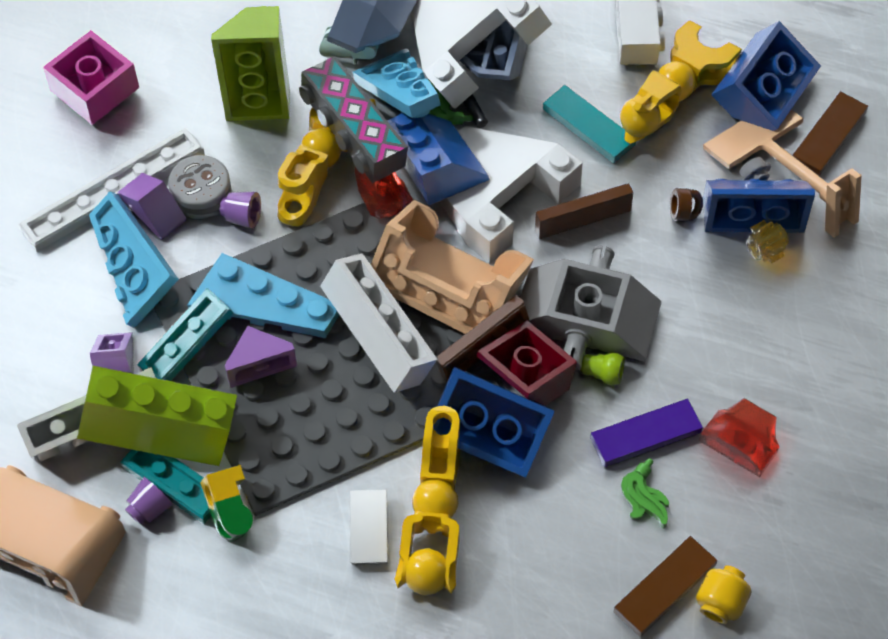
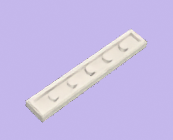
[18,127,205,252]

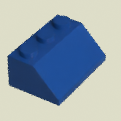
[711,21,821,131]
[387,113,489,205]
[703,179,815,233]
[433,367,555,478]

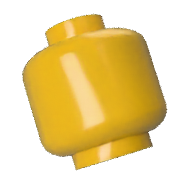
[696,565,752,624]

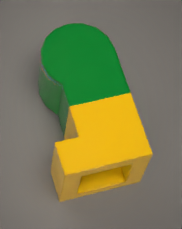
[200,465,253,541]

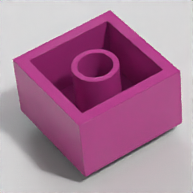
[43,30,140,125]

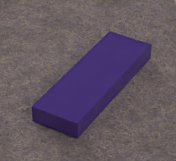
[590,398,703,468]

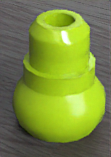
[580,353,625,385]

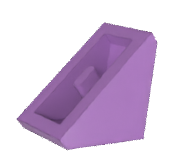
[117,173,186,240]
[225,326,297,388]
[90,332,133,374]

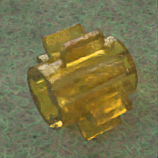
[746,220,789,264]

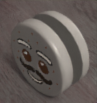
[168,155,232,219]

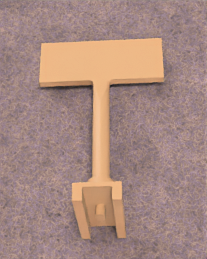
[703,109,862,238]

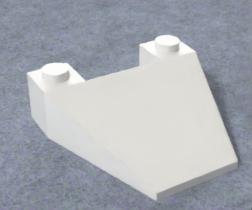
[411,0,552,109]
[440,126,583,264]

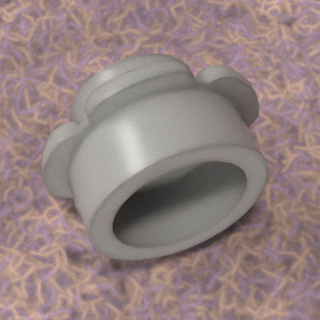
[739,157,771,181]

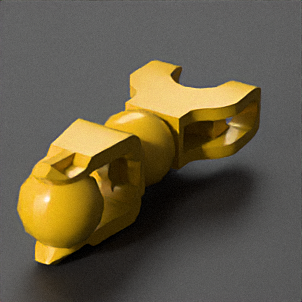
[620,20,742,144]
[277,99,376,226]
[394,406,460,596]

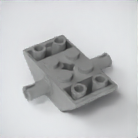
[520,245,661,371]

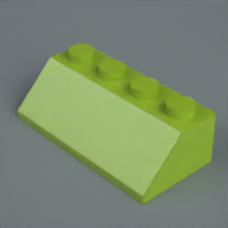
[211,6,290,121]
[77,366,237,466]

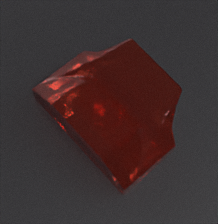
[355,166,413,219]
[699,398,779,478]

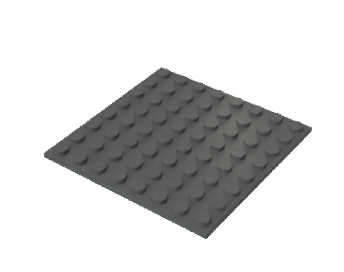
[153,192,506,516]

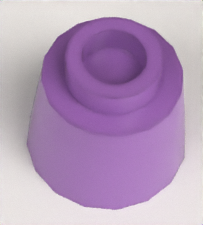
[220,192,261,229]
[125,477,173,525]

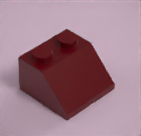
[477,320,577,406]

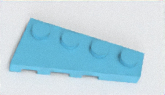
[352,48,440,118]
[89,191,179,328]
[187,253,340,338]

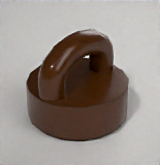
[670,188,703,221]

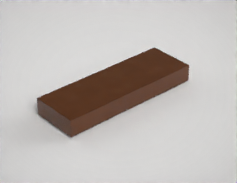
[792,91,868,176]
[535,183,634,240]
[436,295,529,382]
[613,536,718,637]

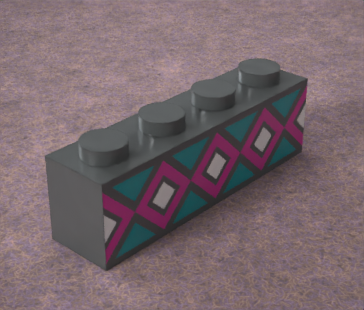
[299,56,408,183]

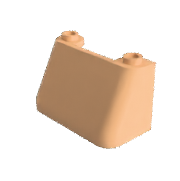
[371,200,534,334]
[0,465,126,607]

